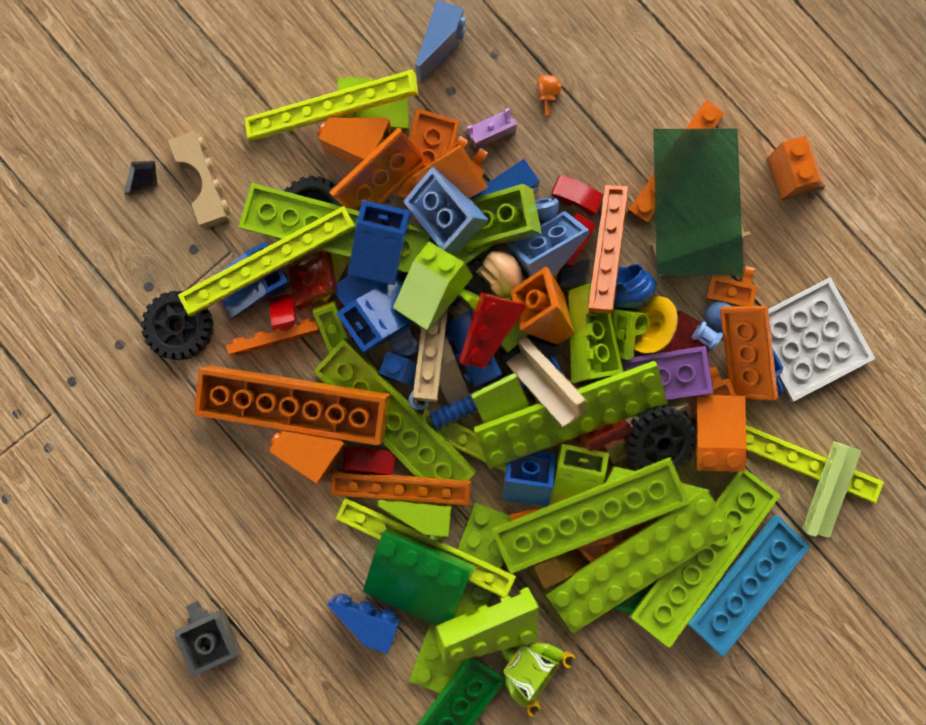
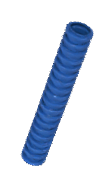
[429,356,562,431]

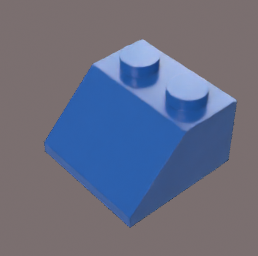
[502,451,555,506]

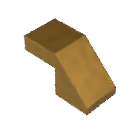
[534,549,585,589]

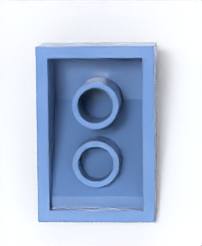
[415,0,466,82]
[403,167,488,254]
[507,211,590,278]

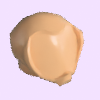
[476,251,523,300]

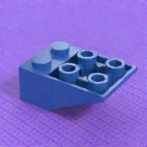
[348,200,411,285]
[215,241,292,319]
[336,277,413,355]
[327,593,400,654]

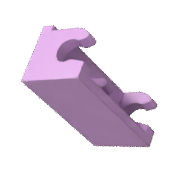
[466,108,517,150]

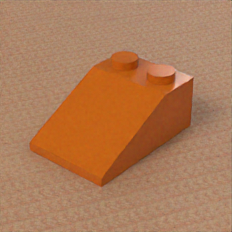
[694,395,746,472]

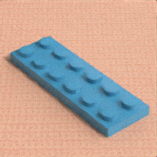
[687,515,810,657]

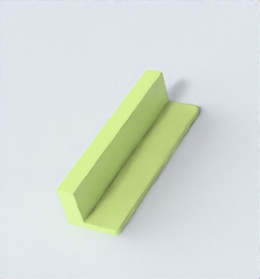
[802,441,861,538]

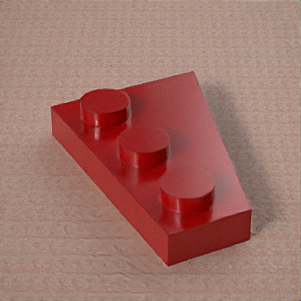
[459,293,527,369]

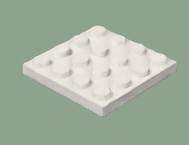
[768,277,875,402]

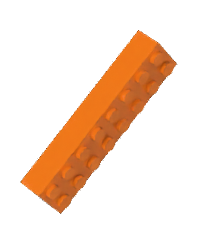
[194,365,390,445]

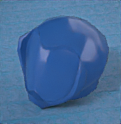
[614,264,657,310]

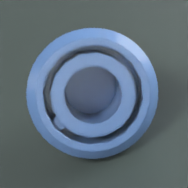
[535,197,559,225]
[703,301,733,333]

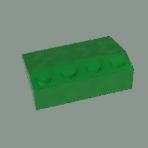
[363,527,476,626]

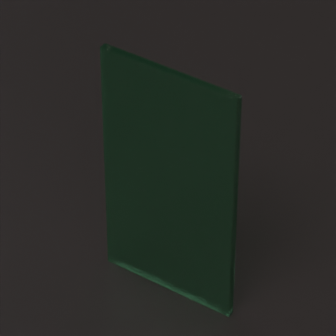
[653,128,744,277]

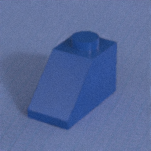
[379,351,417,387]

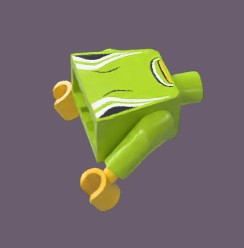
[500,642,576,717]

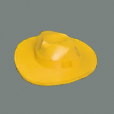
[634,296,678,354]

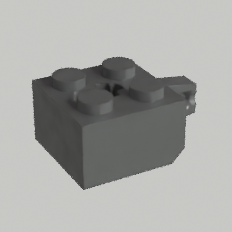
[174,600,242,677]

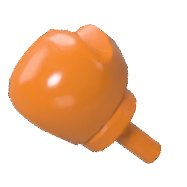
[537,75,562,116]

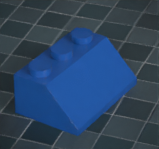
[445,310,502,389]

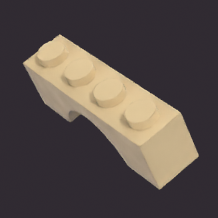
[168,131,231,230]

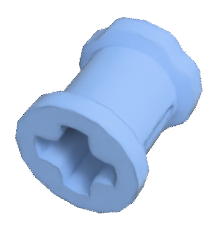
[691,321,723,351]
[409,392,430,410]

